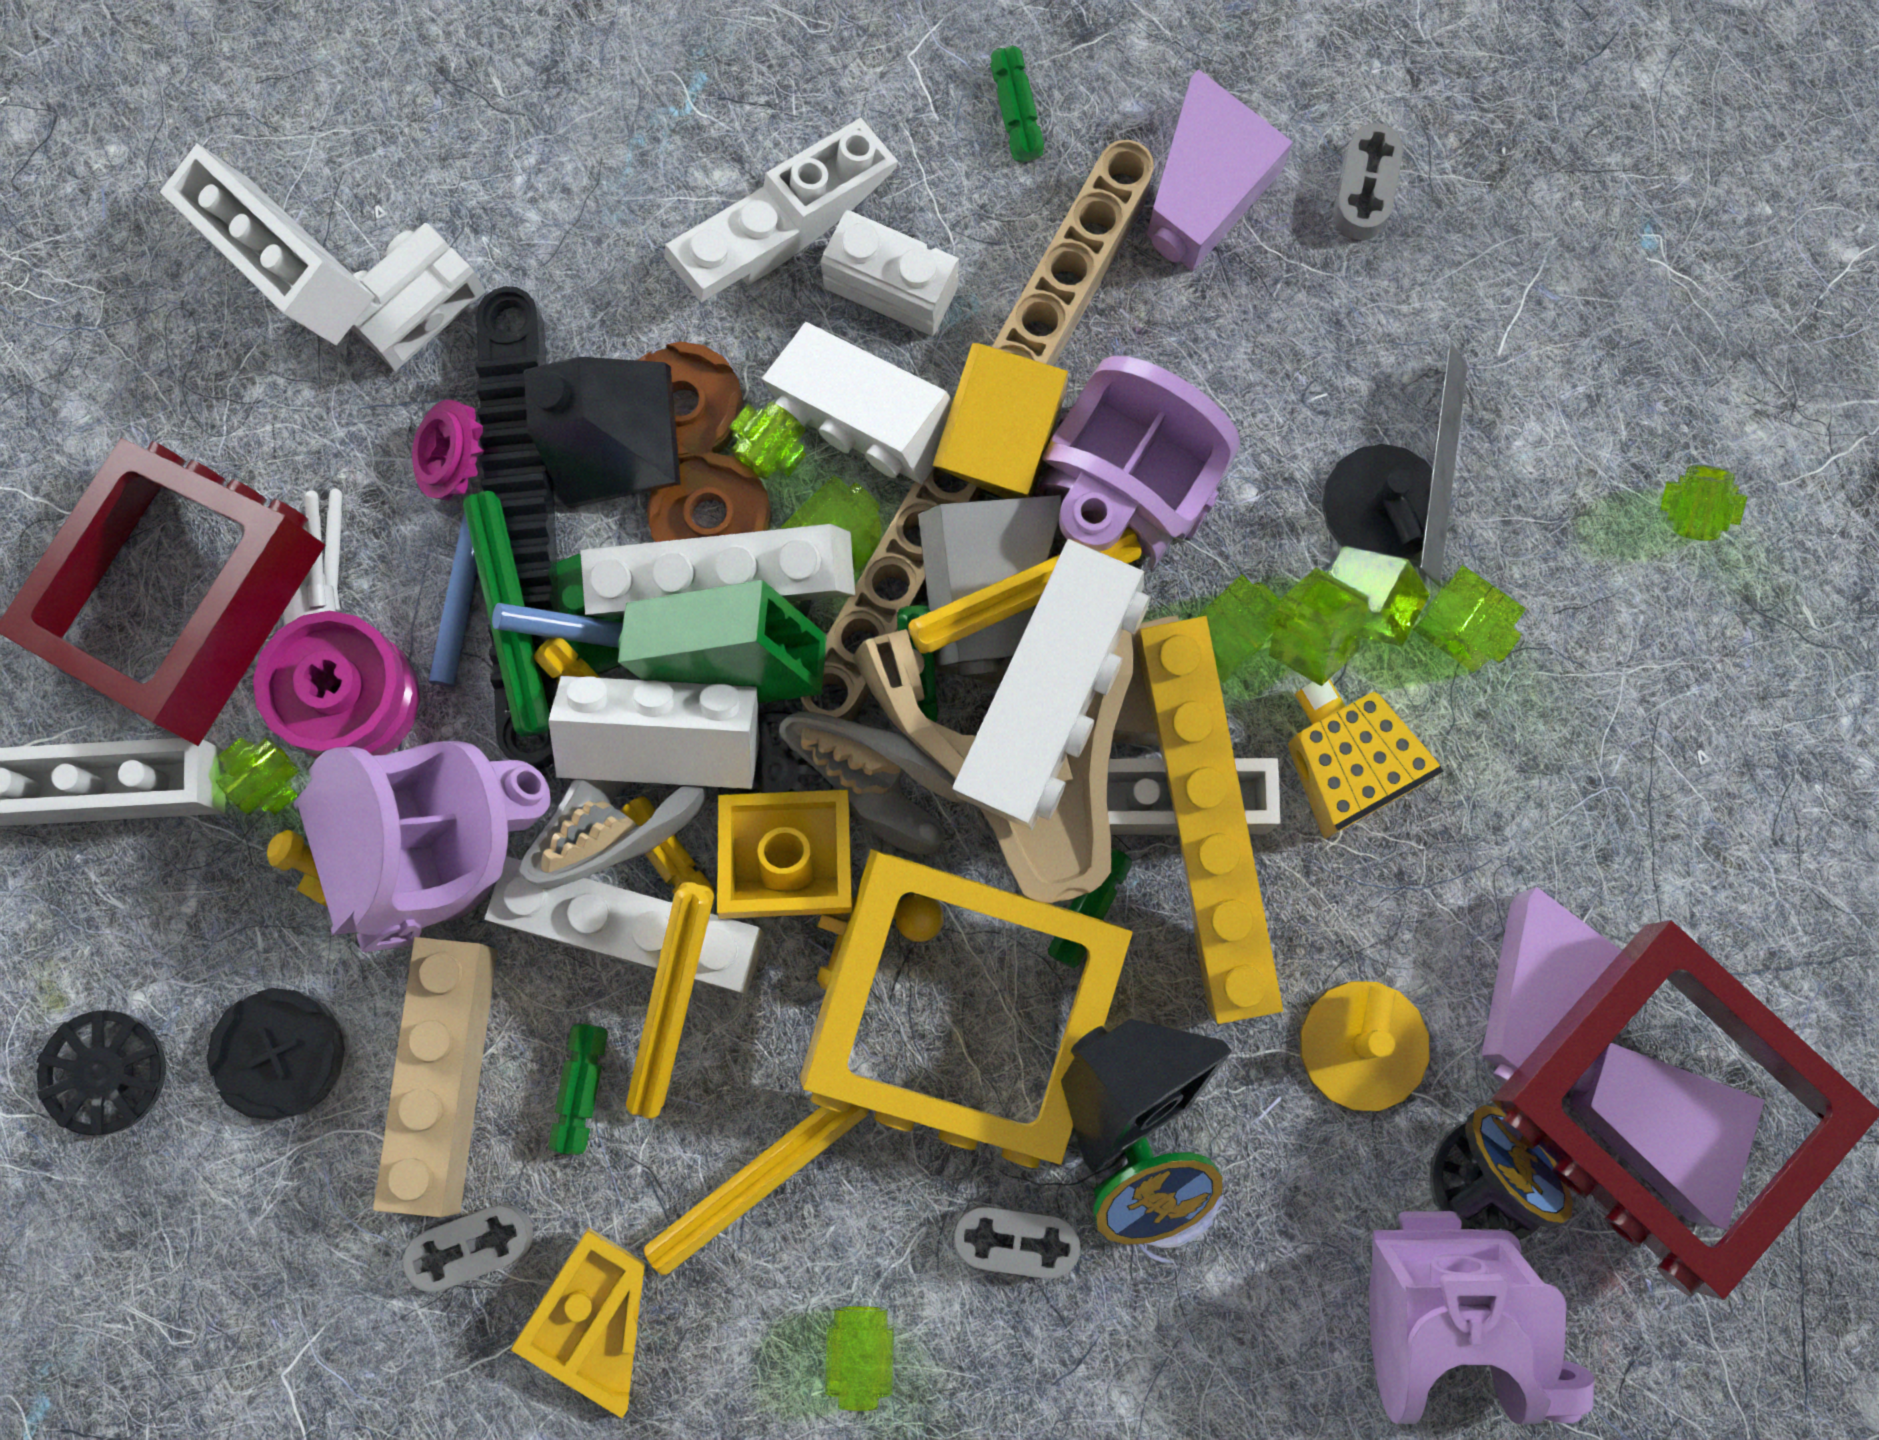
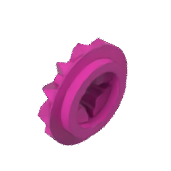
[412,399,484,501]

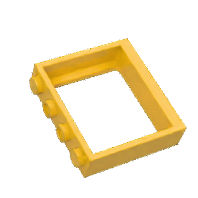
[799,849,1133,1168]

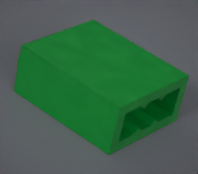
[618,580,827,703]

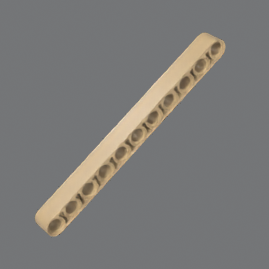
[800,140,1154,722]

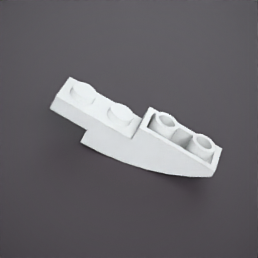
[664,118,898,302]

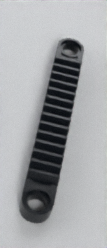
[475,286,560,770]

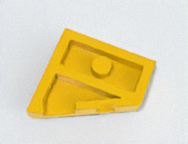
[511,1227,644,1418]

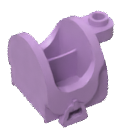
[1035,356,1240,569]
[293,741,550,952]
[1369,1211,1594,1424]

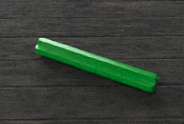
[463,491,550,737]

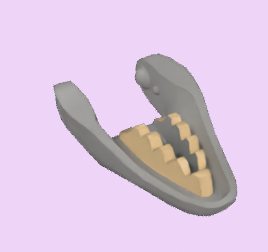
[779,712,967,854]
[519,779,708,889]

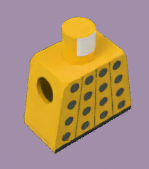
[1288,675,1444,839]

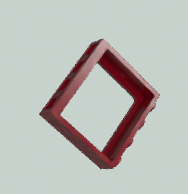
[0,438,326,747]
[1491,920,1879,1300]

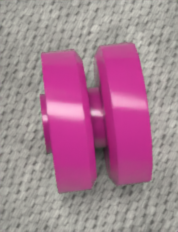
[253,610,421,759]

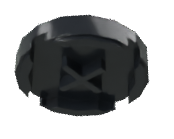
[207,988,345,1120]

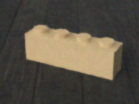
[373,937,498,1218]

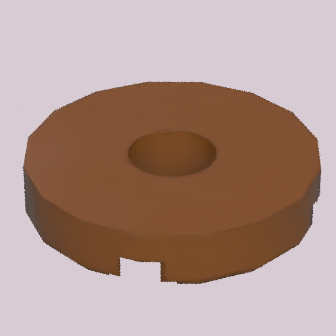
[638,341,744,464]
[646,452,772,542]

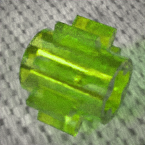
[729,402,807,480]
[1660,465,1748,541]
[216,736,300,815]

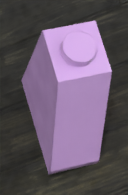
[1147,69,1293,271]
[1481,887,1621,1085]
[1569,1043,1765,1230]

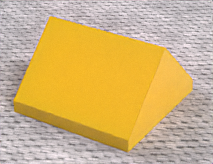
[932,343,1068,499]
[717,790,853,919]

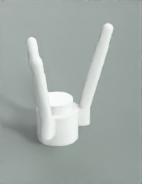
[240,488,342,625]

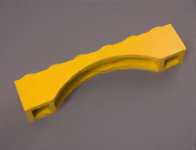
[1135,616,1284,1024]

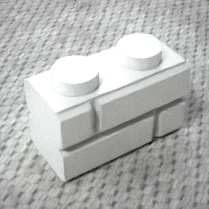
[820,210,959,336]
[351,223,486,371]

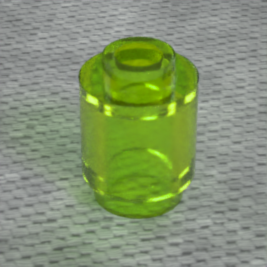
[825,1306,894,1411]

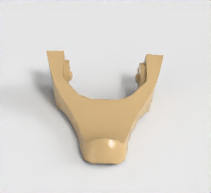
[853,629,1133,903]

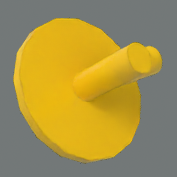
[1300,981,1430,1111]

